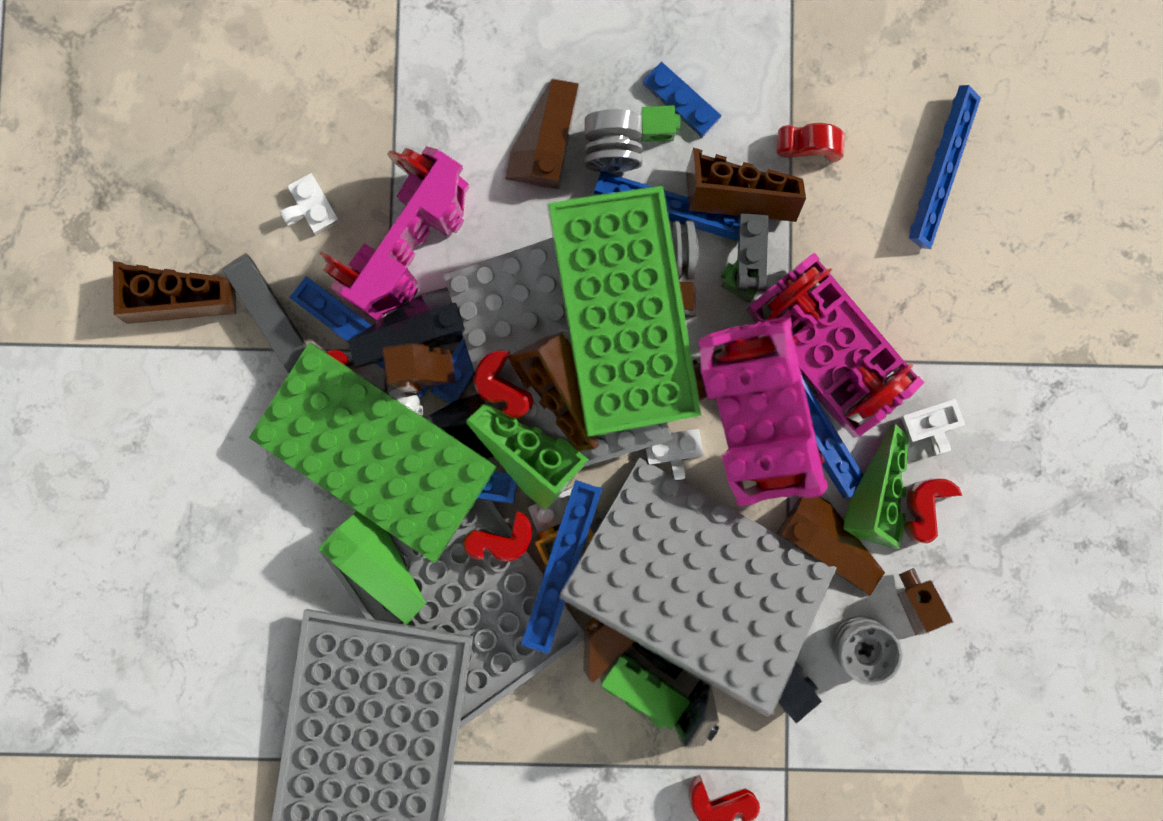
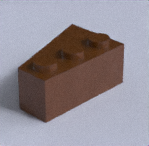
[383,344,456,395]

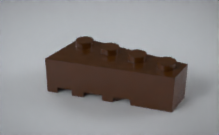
[686,147,806,222]
[113,261,236,324]

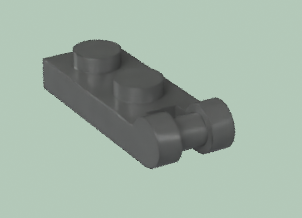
[736,214,769,292]

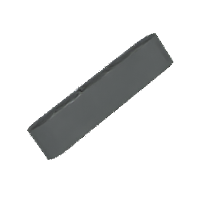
[222,253,307,373]

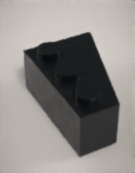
[778,661,822,724]

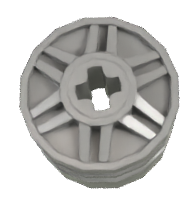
[584,109,642,172]
[671,221,699,280]
[832,616,902,686]

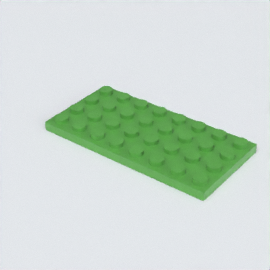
[547,186,702,436]
[249,343,498,563]

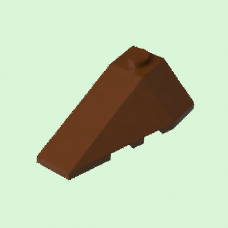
[505,79,579,189]
[508,332,598,451]
[776,496,885,596]

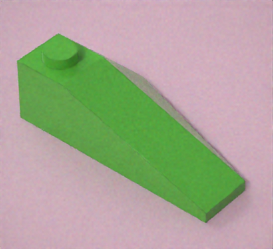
[466,403,589,510]
[844,425,908,549]
[318,511,426,625]

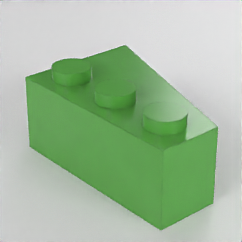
[600,653,691,730]

